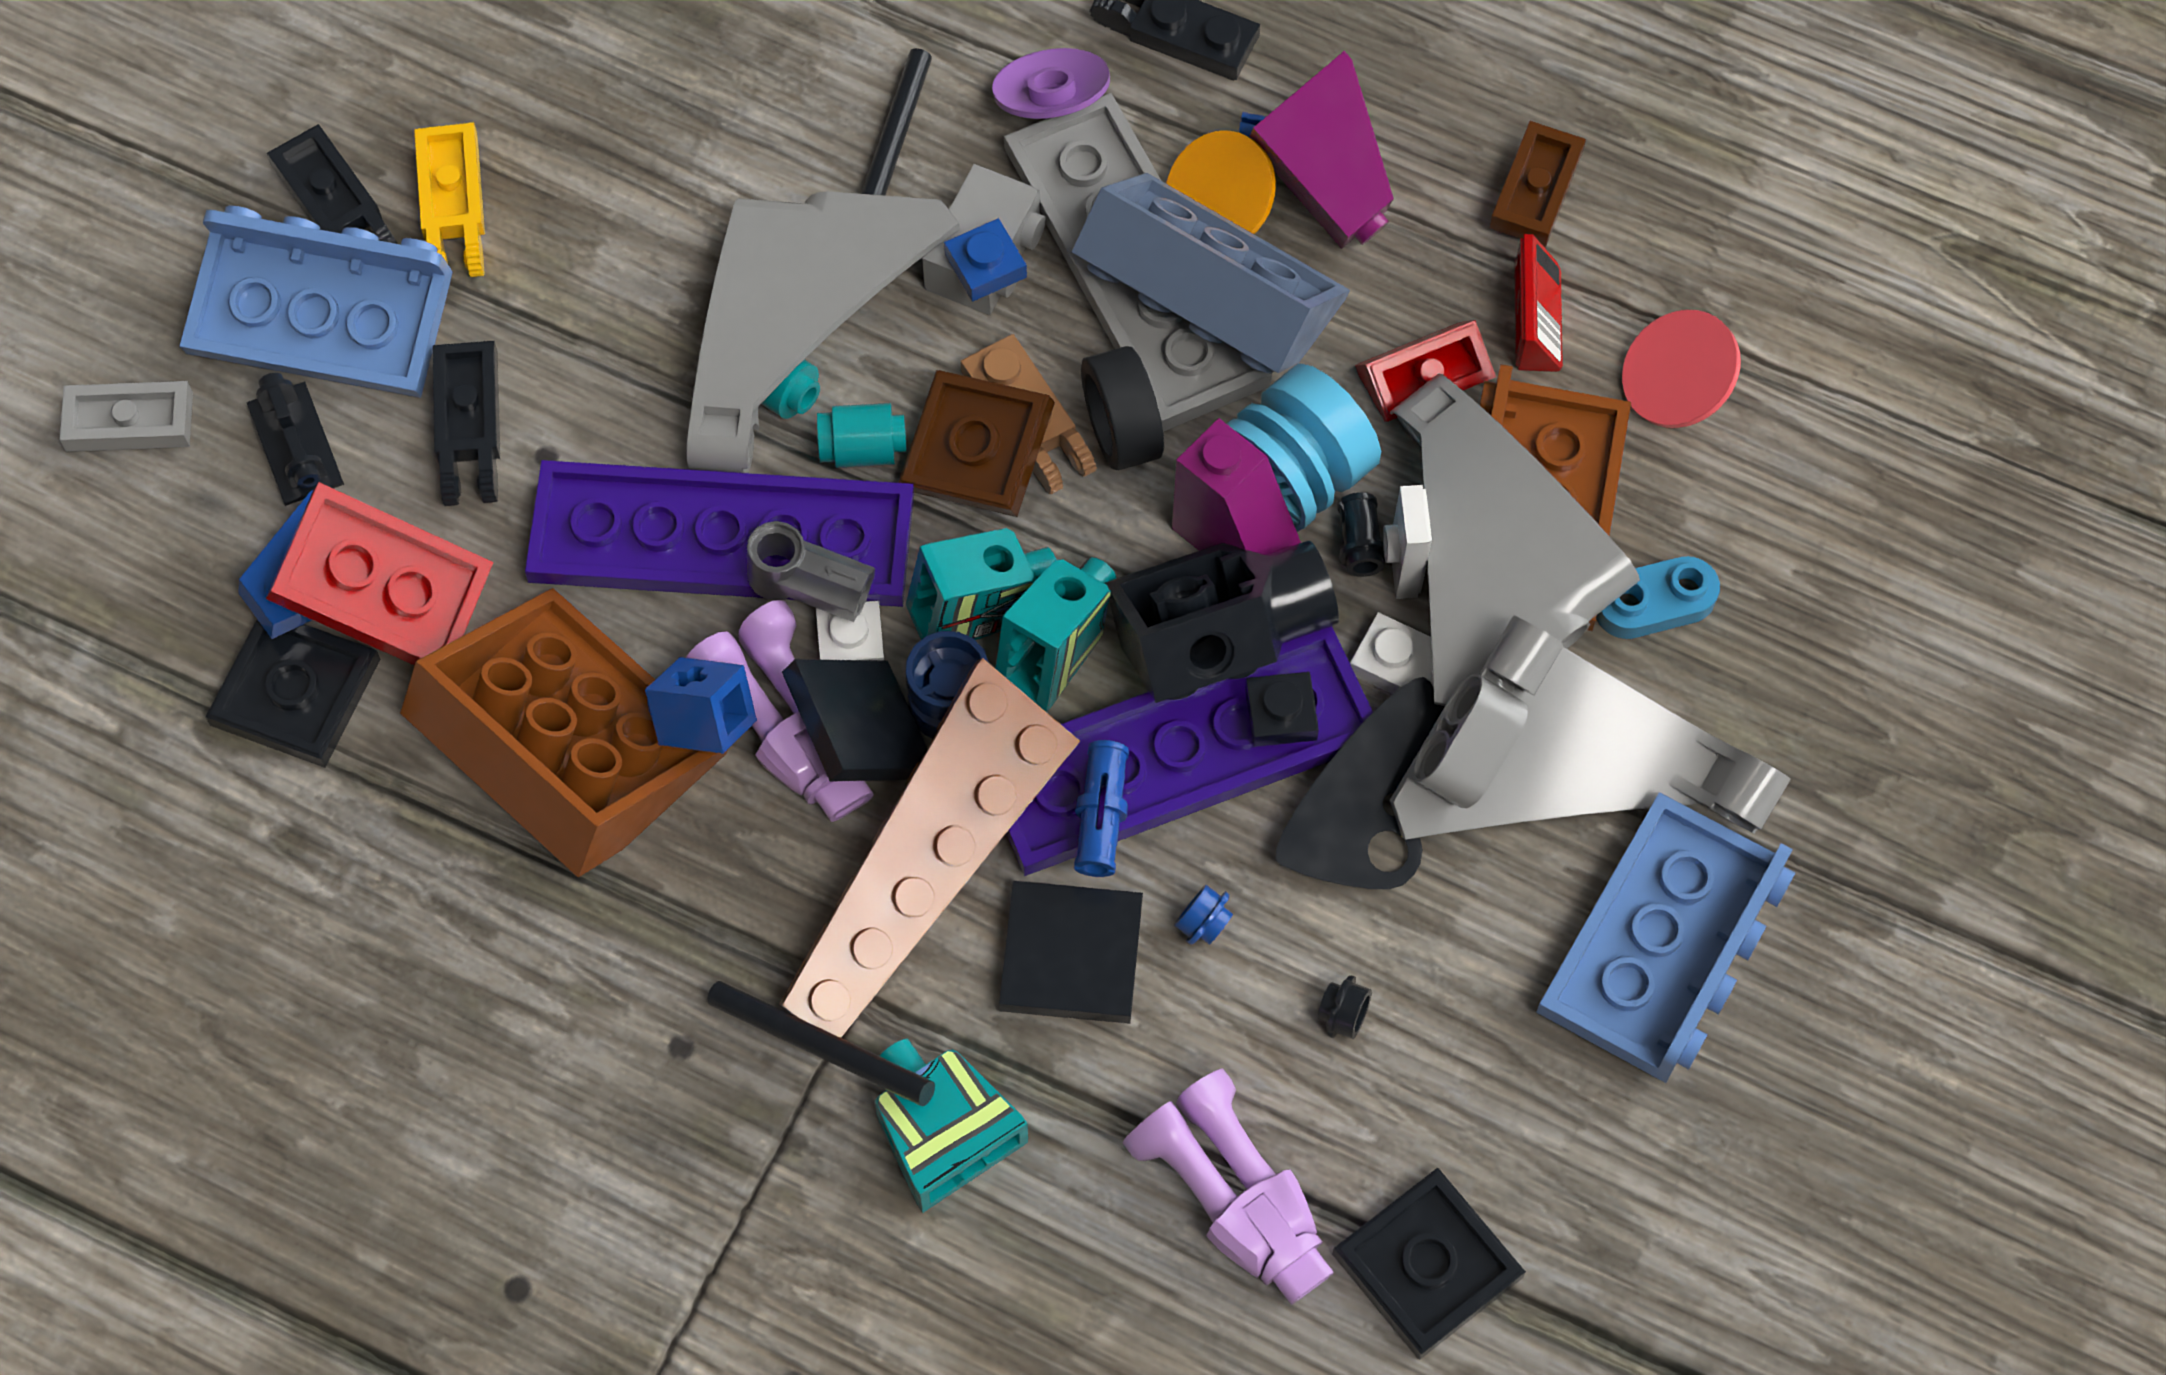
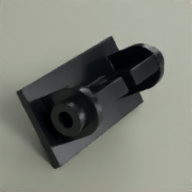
[246,373,344,506]

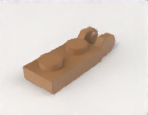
[961,334,1097,494]

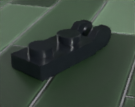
[1089,0,1260,81]
[266,124,398,244]
[433,341,500,506]

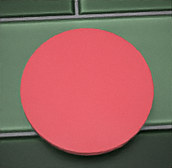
[1622,310,1741,428]

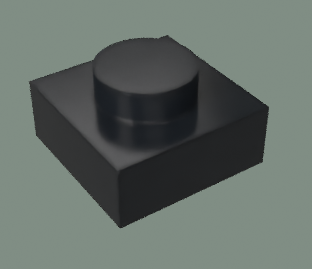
[1245,672,1319,747]

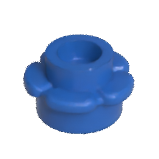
[1174,885,1233,945]

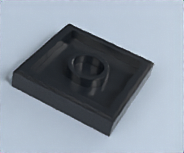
[206,620,381,768]
[782,659,927,782]
[999,881,1143,1024]
[1332,1168,1526,1360]

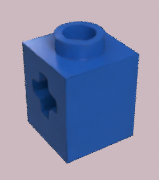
[645,657,757,754]

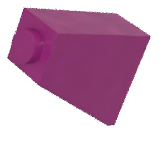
[1249,51,1394,249]
[1172,418,1301,555]

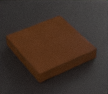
[898,370,1055,517]

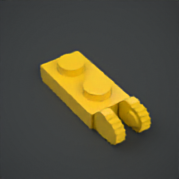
[414,122,485,277]

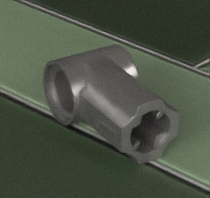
[747,521,875,622]

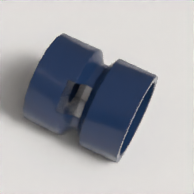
[906,631,989,739]

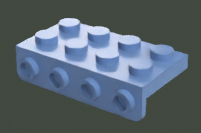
[180,206,453,398]
[1536,792,1795,1083]

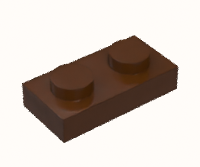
[1489,121,1586,247]

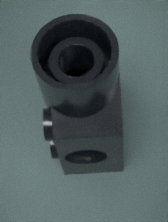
[1104,540,1339,703]

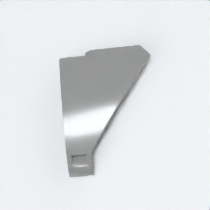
[687,191,960,473]
[1390,373,1640,706]
[1390,615,1791,840]

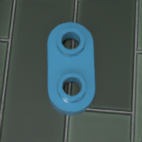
[1596,556,1720,639]

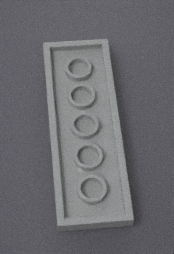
[1004,93,1272,432]

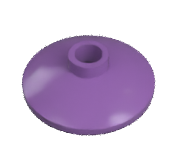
[992,48,1110,119]

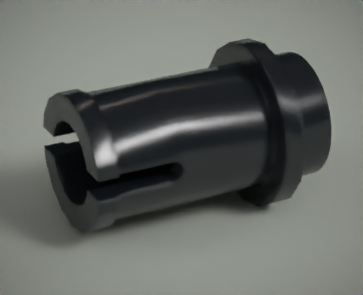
[1337,492,1385,577]

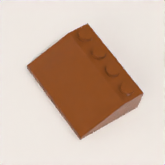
[400,588,728,878]

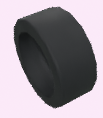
[1081,346,1164,471]

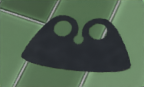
[1275,677,1445,889]

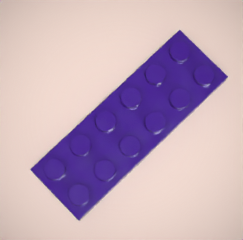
[525,460,914,607]
[1006,627,1373,877]

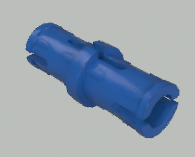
[1074,740,1129,877]

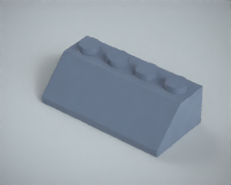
[1072,173,1350,373]

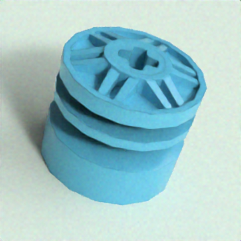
[1226,363,1382,532]

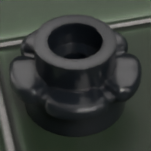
[1318,975,1372,1039]

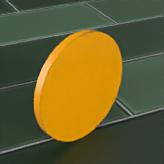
[1166,130,1276,234]

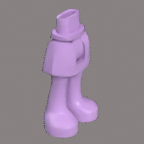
[686,600,874,822]
[1122,1068,1334,1305]

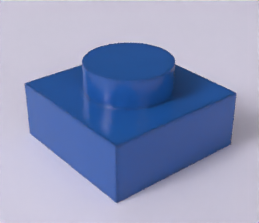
[944,218,1027,302]

